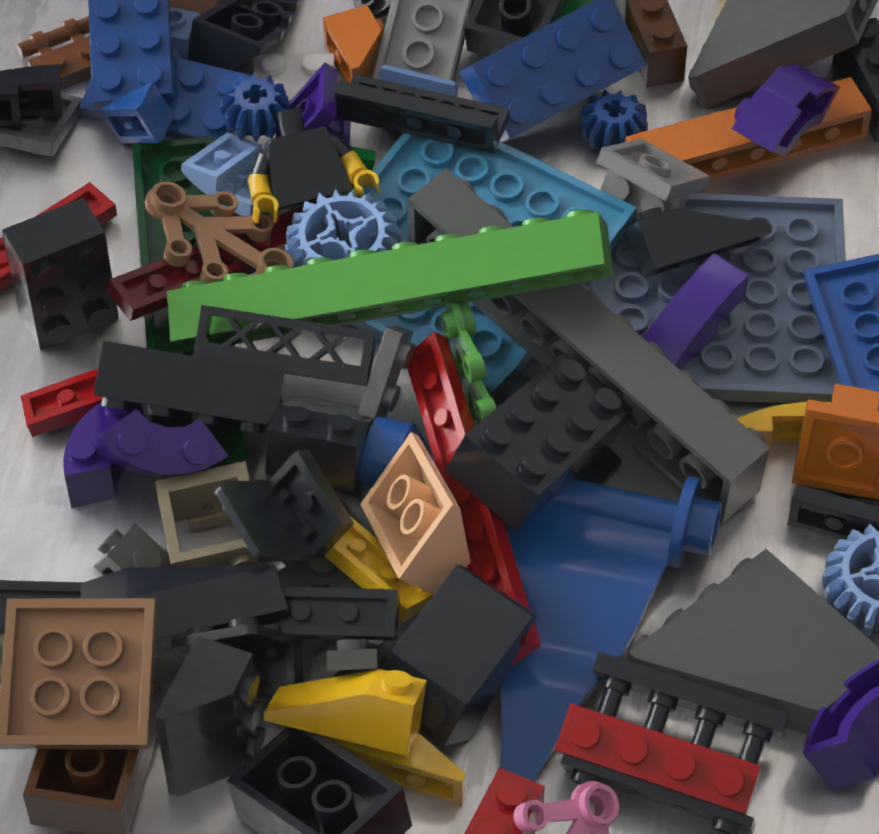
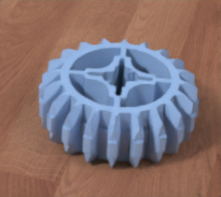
[285,189,401,268]
[822,524,879,637]

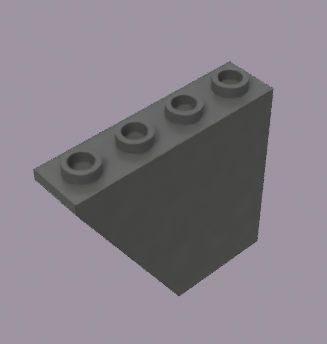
[688,0,878,108]
[628,549,879,734]

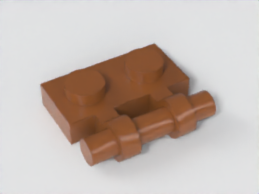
[16,16,91,90]

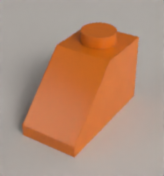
[323,5,385,82]

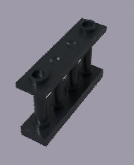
[560,651,789,834]

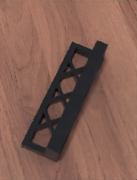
[334,74,510,154]
[193,305,378,386]
[787,484,879,540]

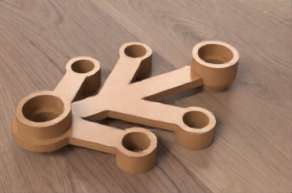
[145,182,294,283]

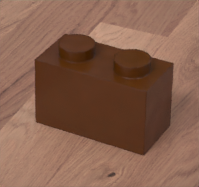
[625,0,687,87]

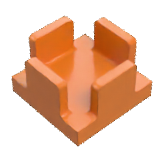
[791,384,879,500]

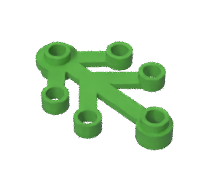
[440,300,496,423]

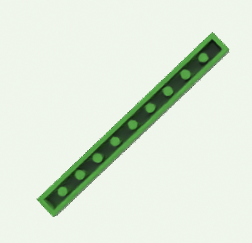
[167,209,614,353]

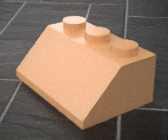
[360,432,470,594]

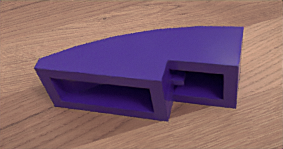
[643,253,749,370]

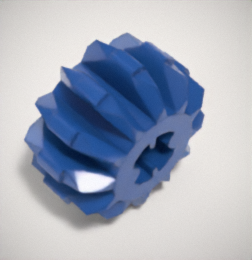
[220,72,290,143]
[579,89,648,151]

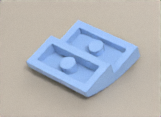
[181,132,262,216]

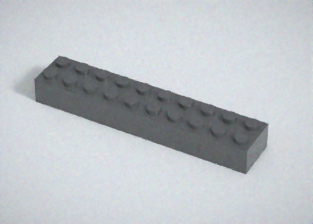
[408,168,770,525]

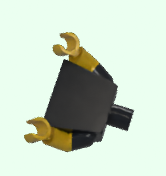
[248,108,381,224]

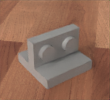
[596,139,710,219]

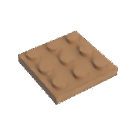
[0,598,158,749]

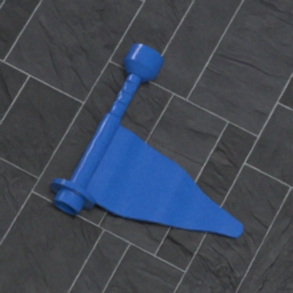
[360,416,722,782]

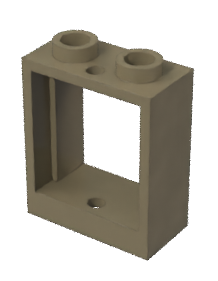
[155,461,269,567]

